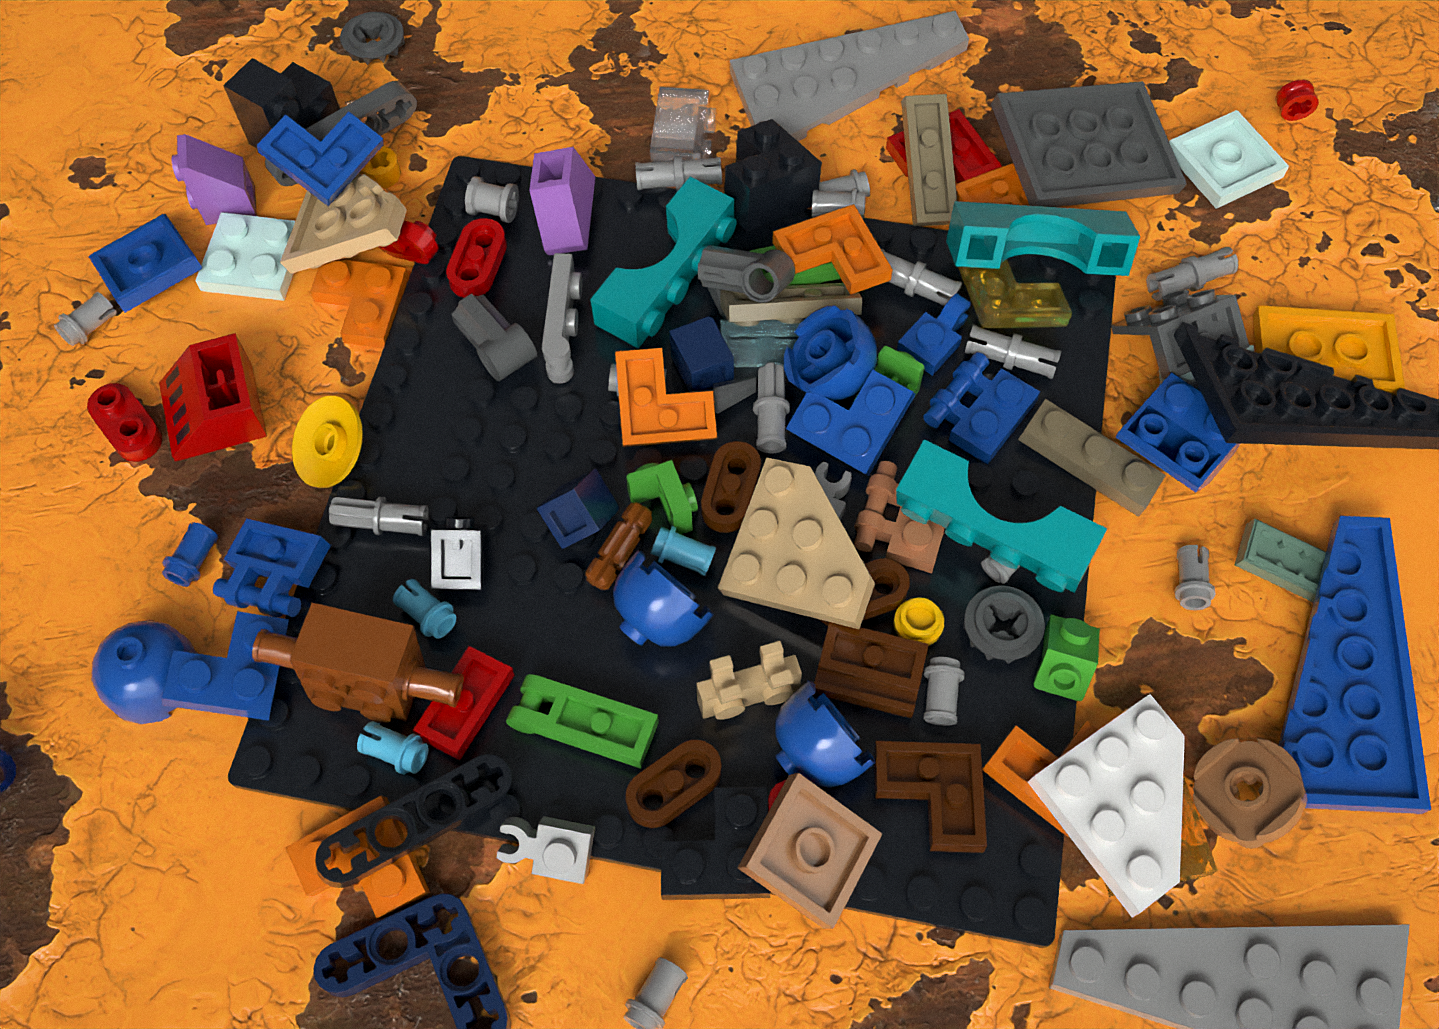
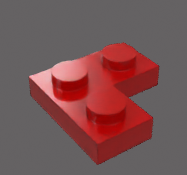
[886,109,1002,184]

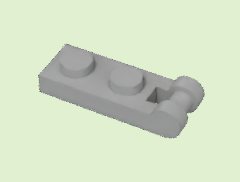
[542,253,582,384]

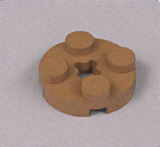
[1193,738,1308,849]

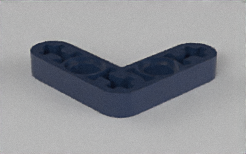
[313,893,511,1029]

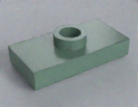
[1234,519,1326,603]

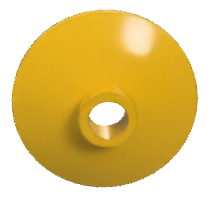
[292,395,362,488]

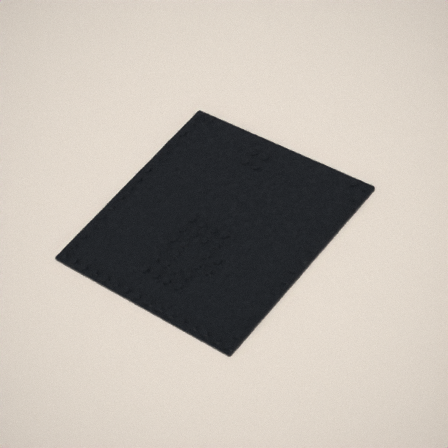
[228,156,1116,948]

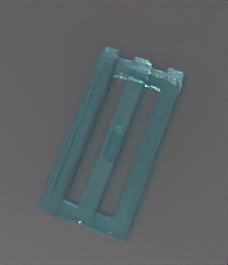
[721,320,804,367]

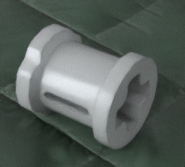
[465,176,519,223]

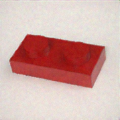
[413,646,515,760]

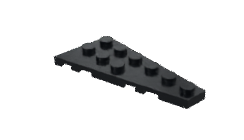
[1173,322,1439,450]

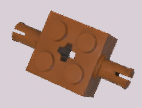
[252,603,464,723]

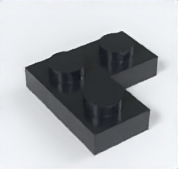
[661,787,771,900]

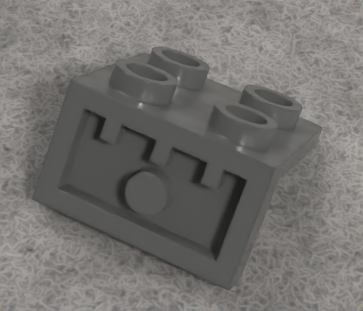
[1111,289,1250,379]

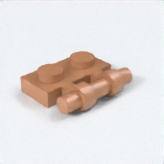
[854,461,945,573]

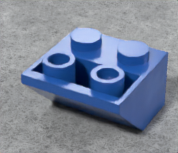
[1116,372,1240,493]

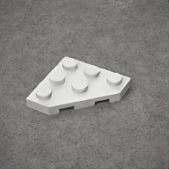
[1028,694,1185,917]

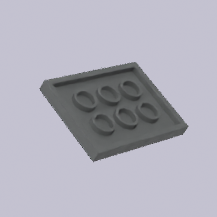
[991,81,1187,207]

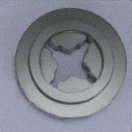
[340,12,405,65]
[963,586,1045,664]

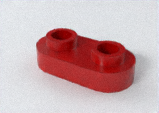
[446,218,507,298]
[378,220,439,264]
[87,383,162,462]

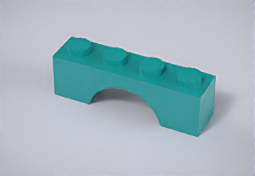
[590,176,737,348]
[946,201,1141,276]
[896,440,1107,593]

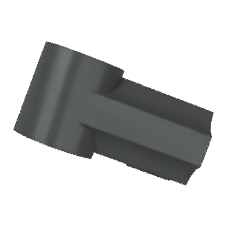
[698,245,795,303]
[451,294,537,381]

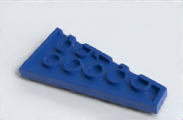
[1279,516,1431,814]

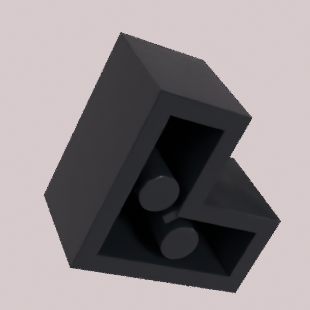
[223,58,340,148]
[724,119,822,232]

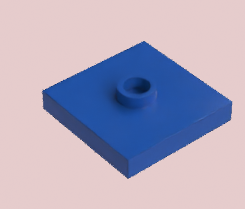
[88,214,203,313]

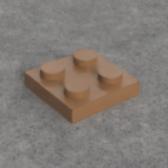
[738,773,882,929]

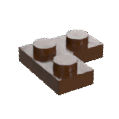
[874,741,987,853]

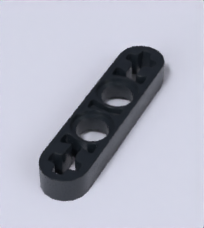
[315,754,512,888]

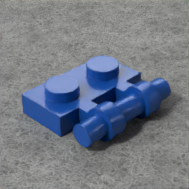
[923,352,1040,465]
[213,518,331,617]

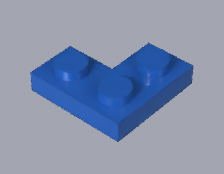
[257,111,384,207]
[786,369,916,476]
[162,611,289,721]

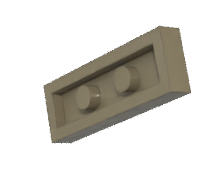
[901,94,957,226]
[720,283,862,326]
[1018,399,1166,517]

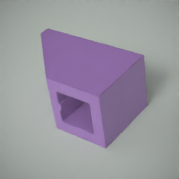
[171,134,257,225]
[529,147,595,255]

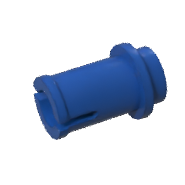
[162,522,218,587]

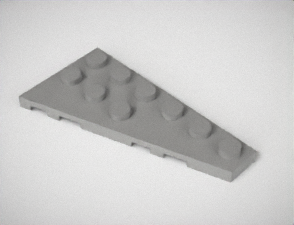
[730,11,969,141]
[1049,924,1410,1029]

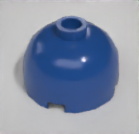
[784,306,877,401]
[613,550,714,647]
[91,620,198,724]
[775,681,876,788]

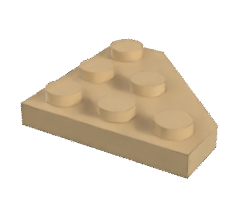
[280,173,407,274]
[718,458,875,629]

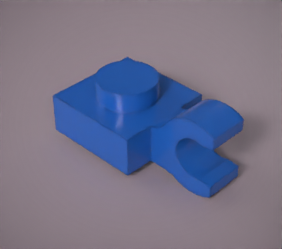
[897,293,971,376]

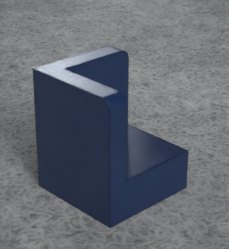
[669,317,734,393]
[536,468,619,549]

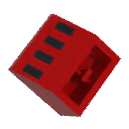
[159,333,267,462]

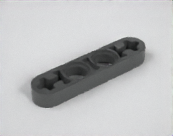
[265,81,417,186]

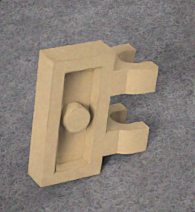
[696,641,802,720]

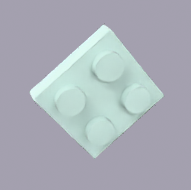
[1169,110,1289,209]
[195,212,295,301]

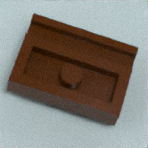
[814,622,929,719]

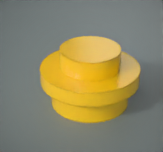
[894,598,944,646]

